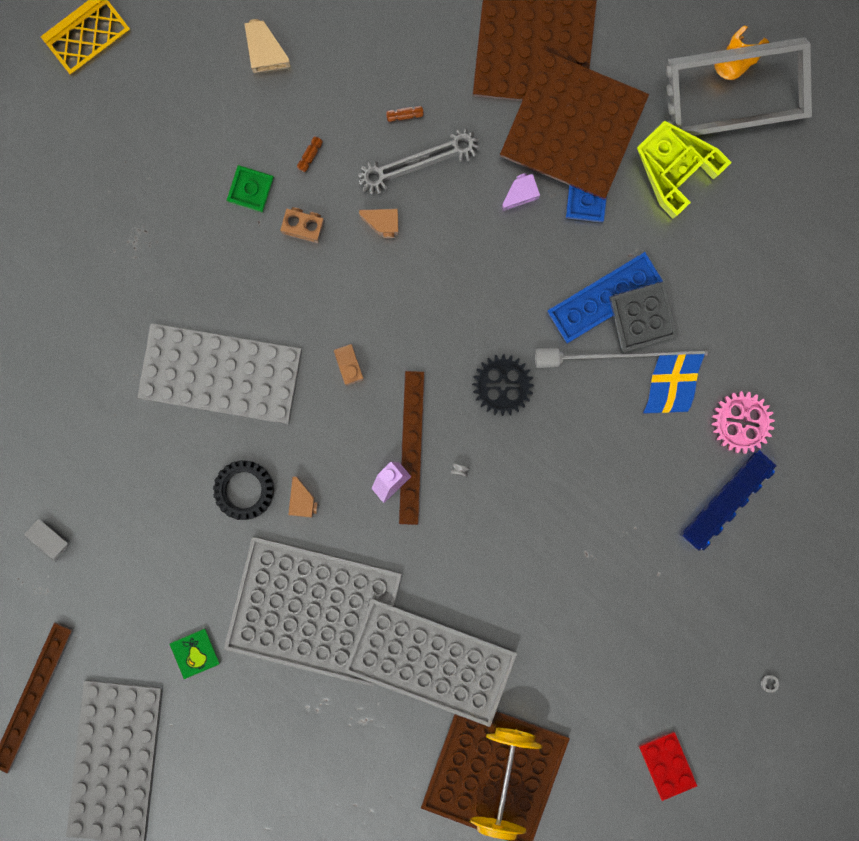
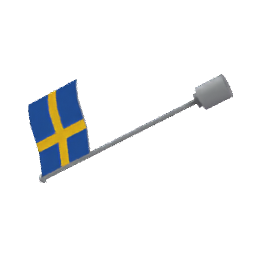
[535,348,708,413]

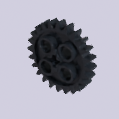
[472,354,534,416]

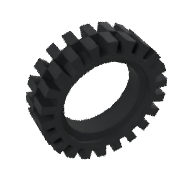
[213,460,274,520]

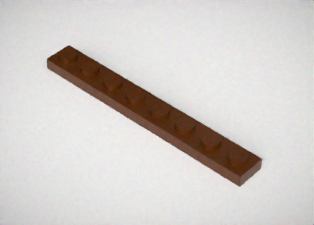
[399,371,424,525]
[0,622,73,774]

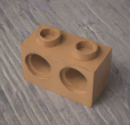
[280,207,324,243]

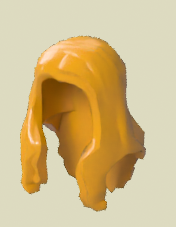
[714,25,769,80]

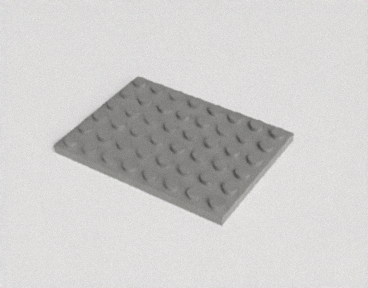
[224,537,402,687]

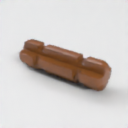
[386,106,424,122]
[297,136,323,172]

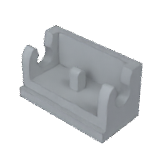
[24,519,68,562]

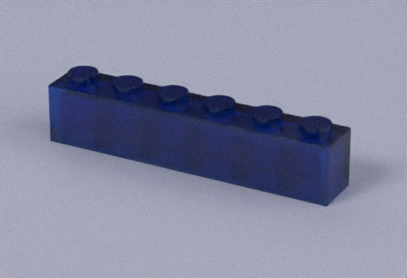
[679,450,777,551]

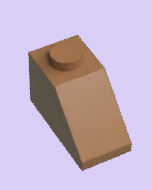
[359,209,398,238]
[334,344,364,386]
[288,477,318,517]

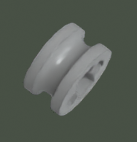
[451,464,470,477]
[761,675,779,693]

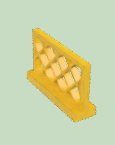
[40,0,130,75]

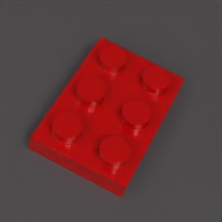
[638,731,697,801]

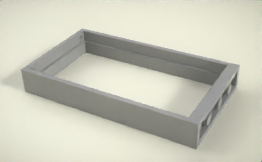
[666,37,812,136]

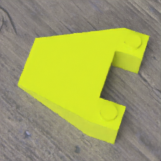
[637,121,732,219]

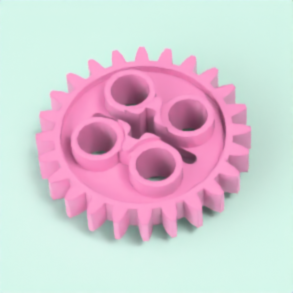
[711,391,775,454]

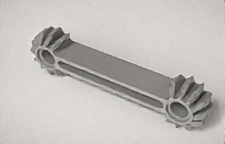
[358,129,479,194]

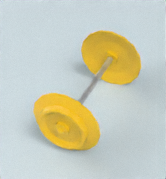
[470,728,542,840]

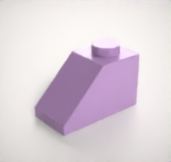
[502,173,540,211]
[372,462,411,503]

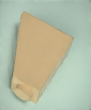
[244,19,291,73]

